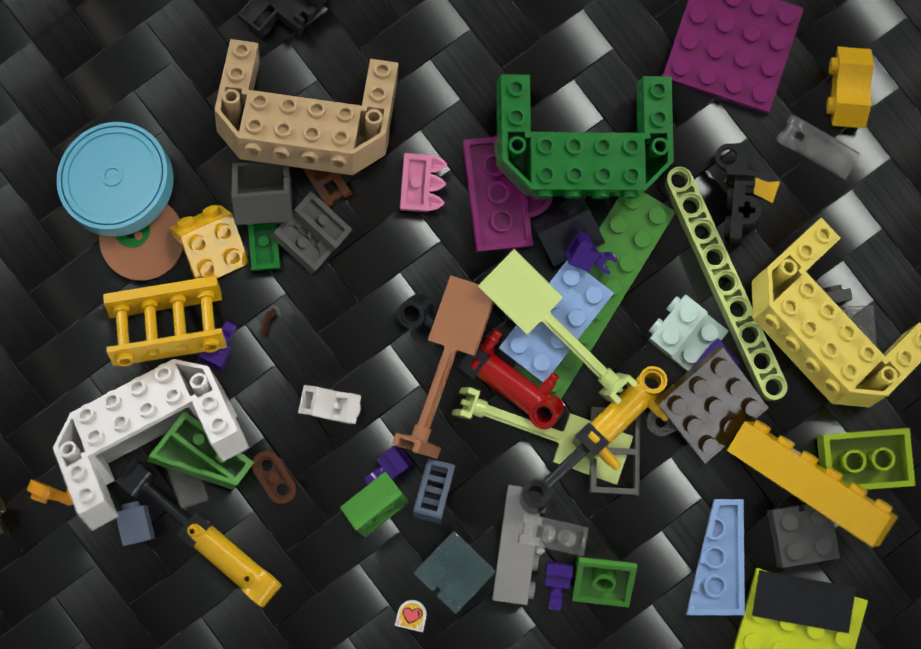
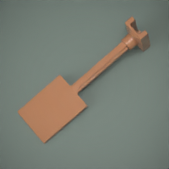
[392,275,494,459]

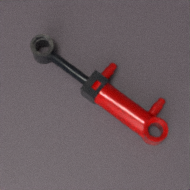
[397,294,564,429]

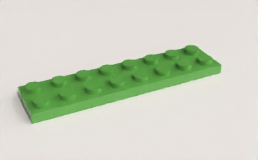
[514,192,676,399]

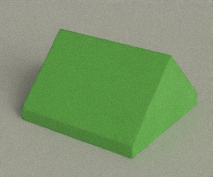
[340,472,410,537]
[572,556,637,607]

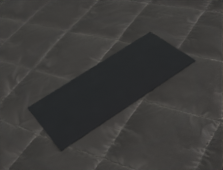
[752,570,856,633]

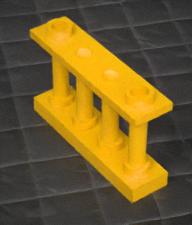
[103,276,227,367]

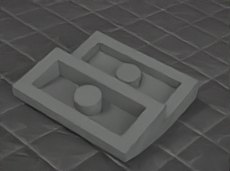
[270,191,352,274]

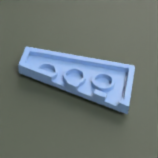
[686,499,745,615]

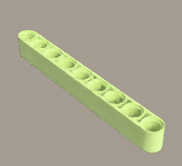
[664,166,787,401]

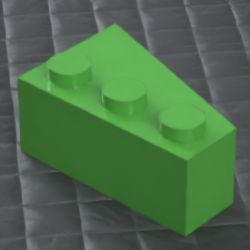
[147,411,254,490]

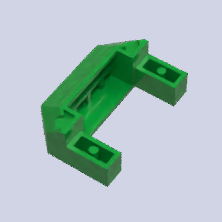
[494,74,674,199]

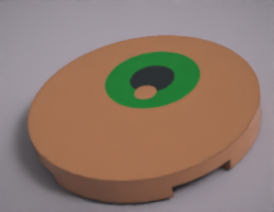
[99,205,184,281]

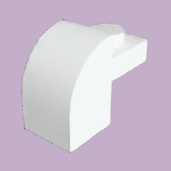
[298,385,361,424]

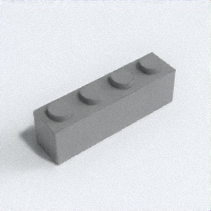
[492,485,546,605]

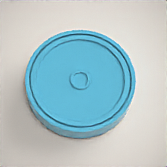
[57,122,174,237]

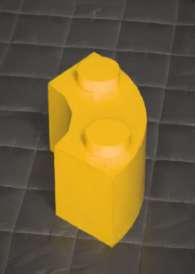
[826,47,874,128]

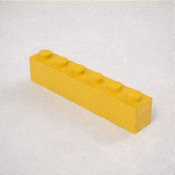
[727,420,898,547]

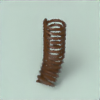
[259,309,276,336]

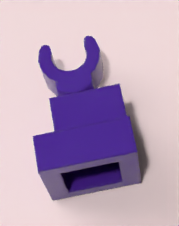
[565,230,618,274]
[198,321,237,373]
[363,445,414,485]
[544,561,573,611]

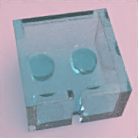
[414,531,496,614]

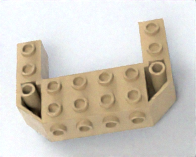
[215,39,398,175]

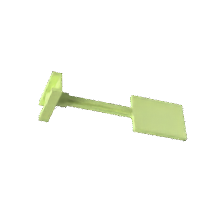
[477,249,638,404]
[451,387,634,485]

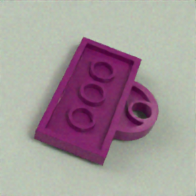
[462,137,553,253]

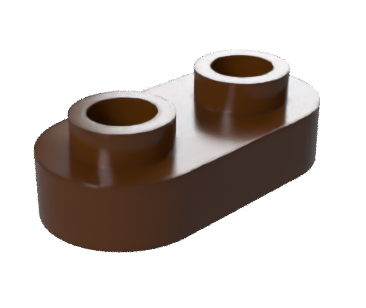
[252,451,297,504]

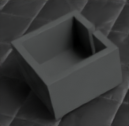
[232,161,293,225]
[767,504,840,568]

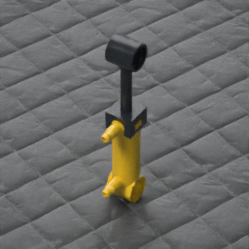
[519,366,668,514]
[116,459,282,607]

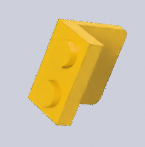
[170,205,248,279]

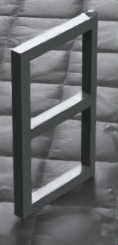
[589,407,640,496]

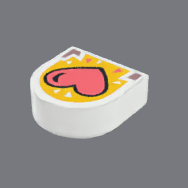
[395,600,427,632]

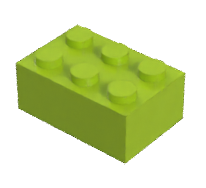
[817,428,915,490]

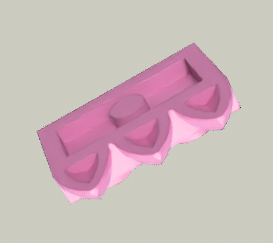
[400,153,447,212]

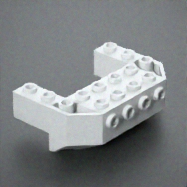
[53,359,249,530]

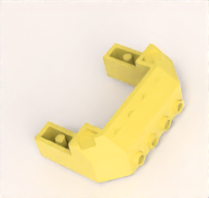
[752,218,921,407]

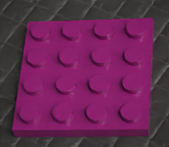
[663,0,804,114]

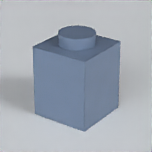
[116,501,155,546]

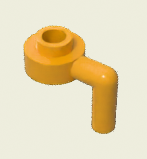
[27,479,74,506]

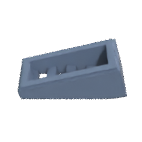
[413,458,455,524]

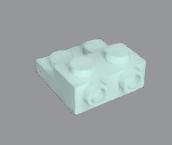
[648,294,728,372]

